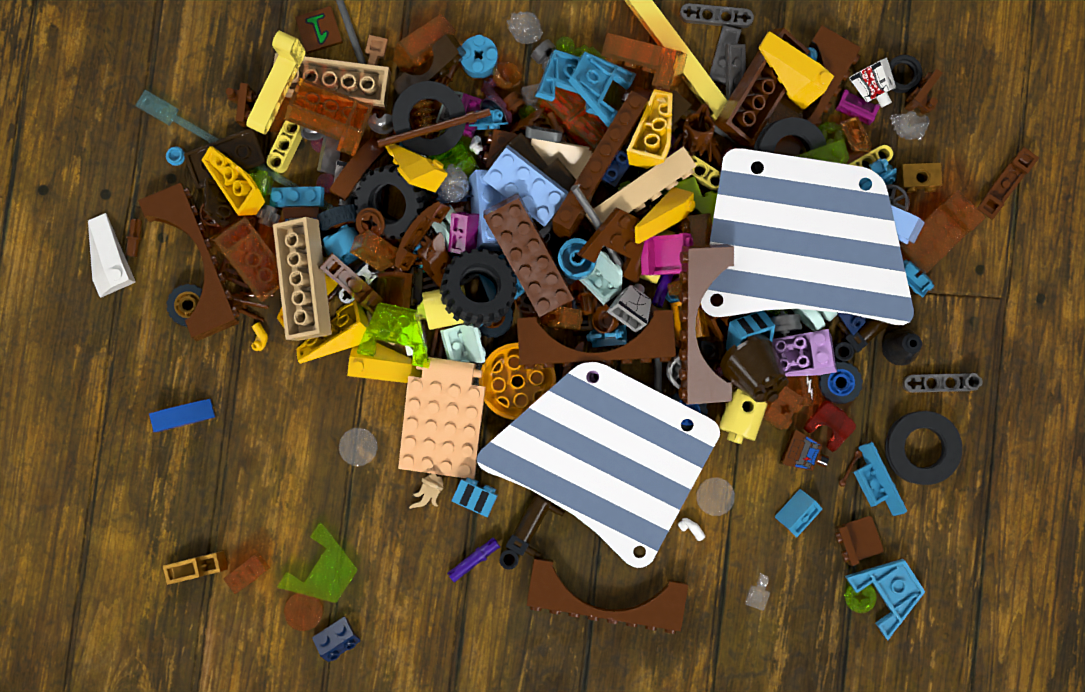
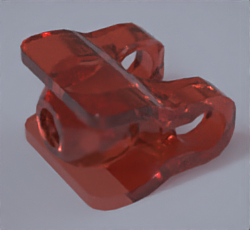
[803,400,856,452]

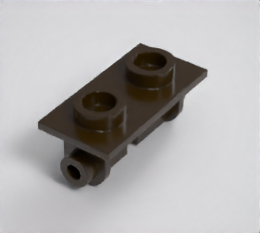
[405,267,423,307]

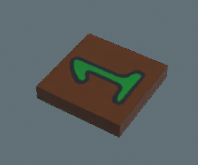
[295,6,343,54]

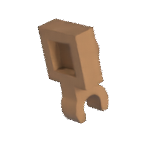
[365,35,388,66]

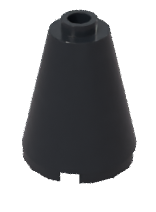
[882,327,922,366]

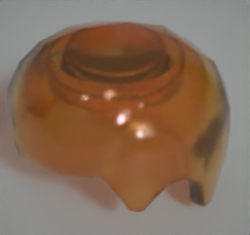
[492,61,522,90]

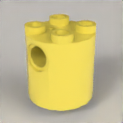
[417,285,466,330]
[719,389,768,444]

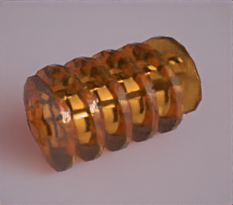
[412,100,439,139]

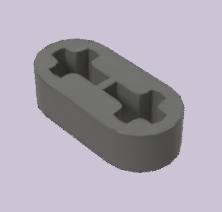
[525,126,563,143]

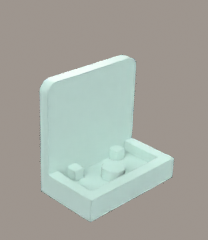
[580,251,623,305]
[440,324,486,363]

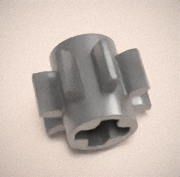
[255,204,280,227]

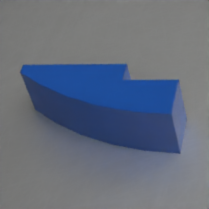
[149,399,215,432]

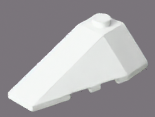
[88,213,136,297]

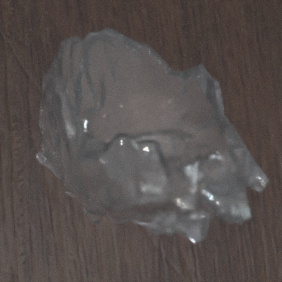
[507,11,543,44]
[890,111,930,141]
[437,164,469,203]

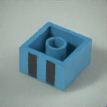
[726,310,775,351]
[452,477,498,517]

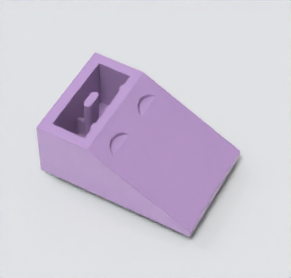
[772,329,837,377]

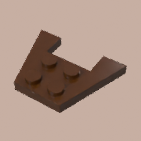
[576,207,644,283]

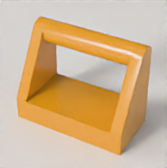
[670,302,710,341]

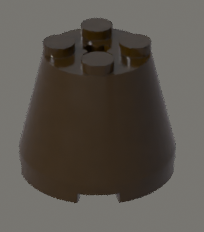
[720,334,789,402]

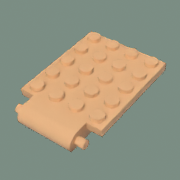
[398,357,486,479]

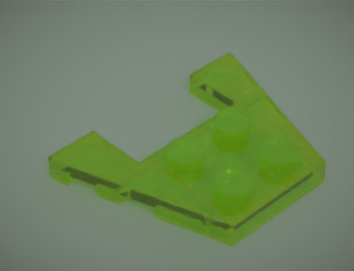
[357,303,431,369]
[277,523,358,603]

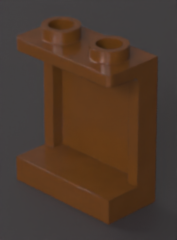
[373,268,412,321]

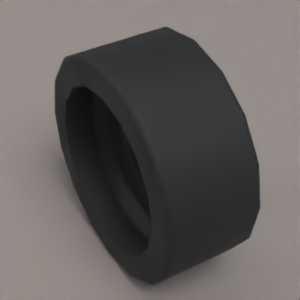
[889,55,923,93]

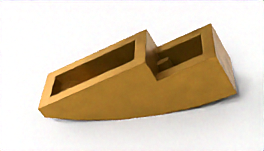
[163,551,228,585]

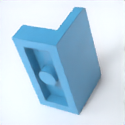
[775,489,822,537]

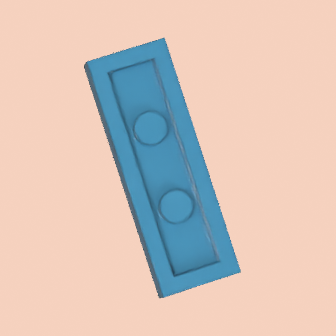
[269,186,325,208]

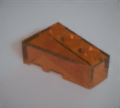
[393,14,456,73]

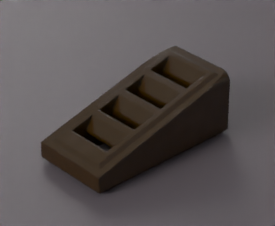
[571,295,593,336]

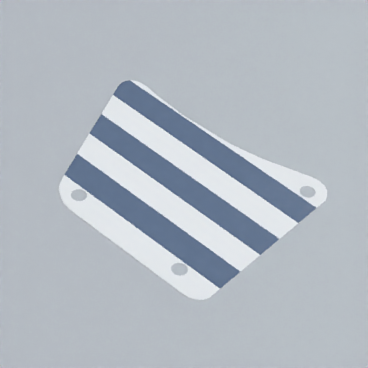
[701,149,914,325]
[477,362,720,568]

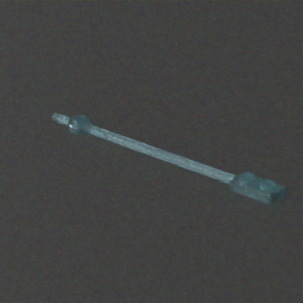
[135,90,335,210]

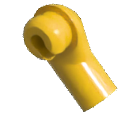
[251,322,268,351]

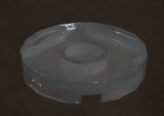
[339,428,378,466]
[696,478,735,516]

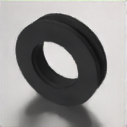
[392,81,466,156]
[753,117,828,174]
[884,411,962,485]

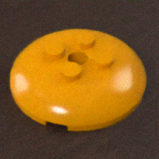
[479,343,556,420]

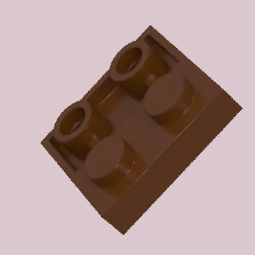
[905,68,943,114]
[226,83,258,130]

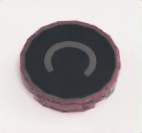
[479,95,512,131]

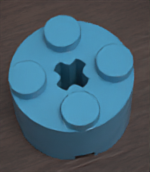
[461,35,498,79]
[322,224,367,265]
[558,238,597,280]

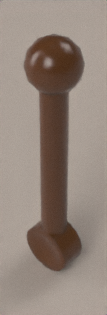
[839,451,862,487]

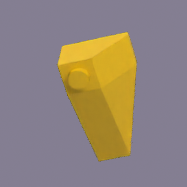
[759,32,834,109]
[627,89,673,169]
[385,144,448,192]
[202,146,265,216]
[635,187,695,244]
[296,299,374,364]
[347,340,422,383]

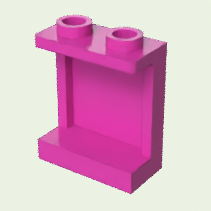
[641,233,693,276]

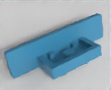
[854,442,907,516]

